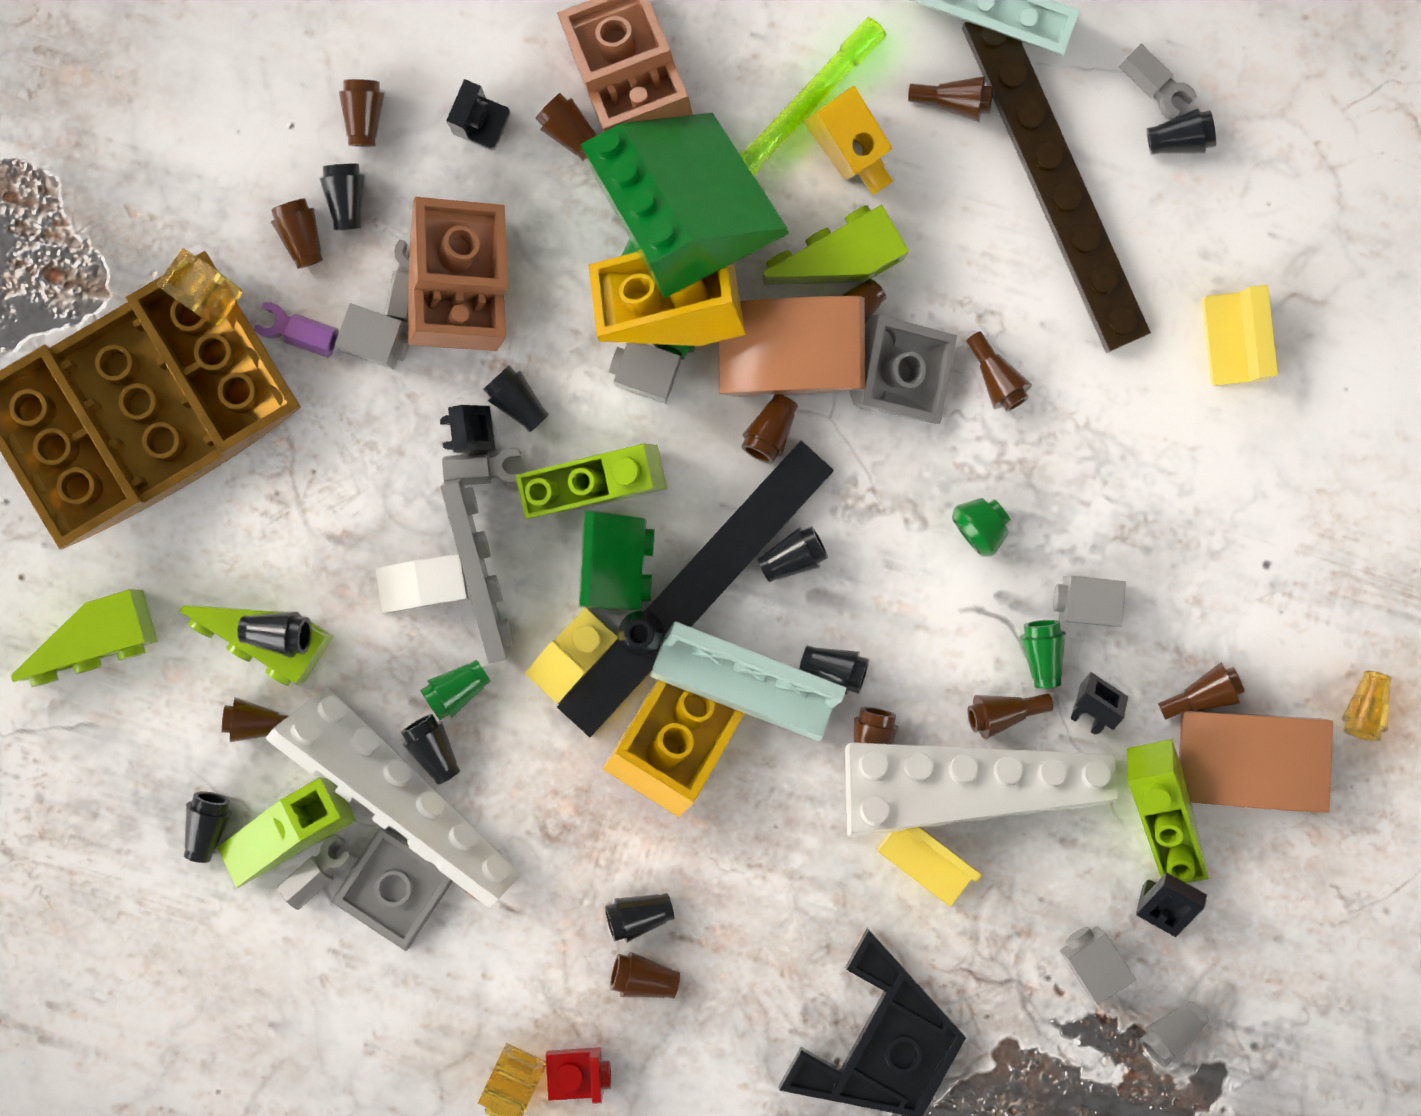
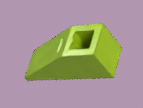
[762,204,909,285]
[515,443,668,519]
[10,589,158,687]
[179,605,334,686]
[1127,739,1209,883]
[217,777,357,888]

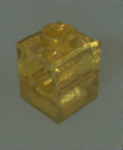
[478,1043,546,1116]

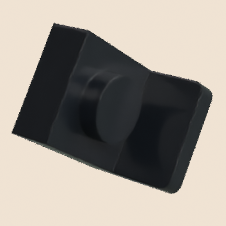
[446,79,511,151]
[1136,872,1207,937]

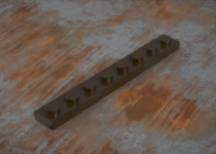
[962,22,1151,353]

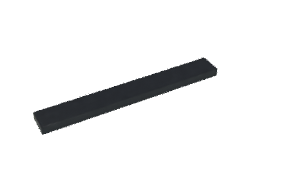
[557,440,834,738]

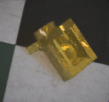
[156,248,243,327]

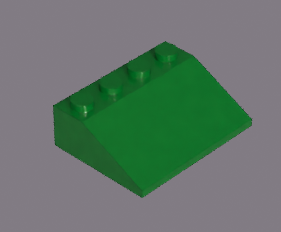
[580,112,789,299]

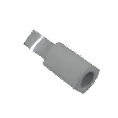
[1119,43,1197,120]
[384,239,409,322]
[442,448,521,486]
[277,834,358,910]

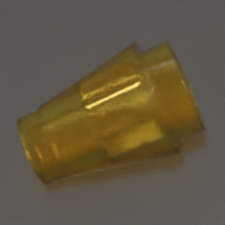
[1341,671,1392,741]

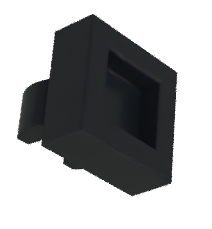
[440,405,496,453]
[1071,672,1128,735]

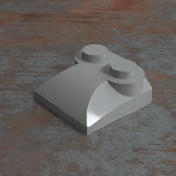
[849,315,957,424]

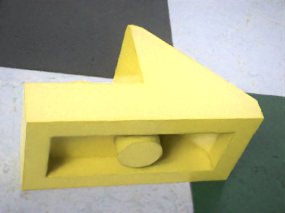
[525,607,619,704]

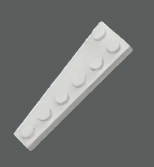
[266,686,521,909]
[845,742,1118,837]

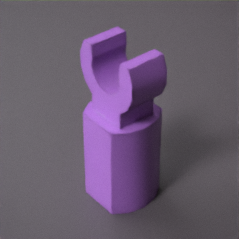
[254,302,339,358]

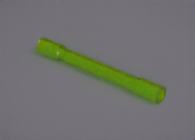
[739,17,886,176]

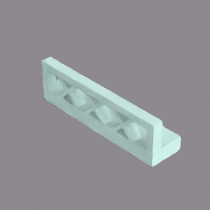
[910,0,1081,56]
[650,621,846,741]

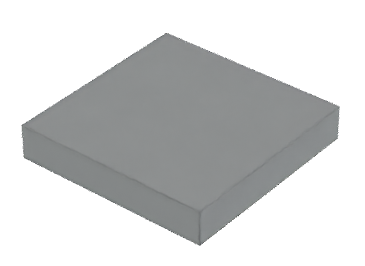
[330,826,453,951]

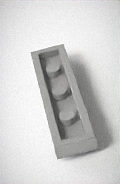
[440,478,514,664]

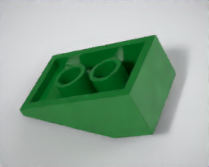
[579,511,655,610]

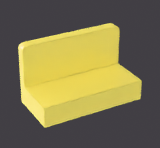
[1202,285,1278,386]
[877,827,983,907]

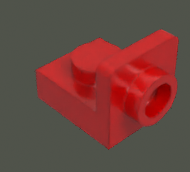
[545,1047,611,1104]

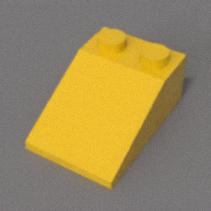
[588,252,745,346]
[602,680,744,817]

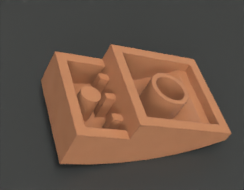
[557,0,693,132]
[408,197,509,351]
[719,296,865,397]
[1179,711,1333,813]

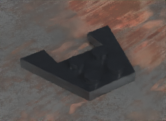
[778,927,966,1116]

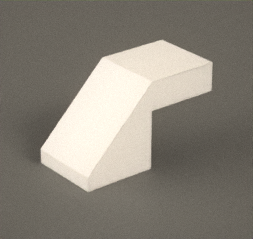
[375,553,469,614]

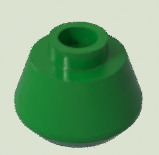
[952,498,1011,557]

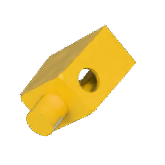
[803,85,895,195]

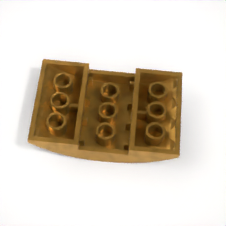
[0,251,301,550]

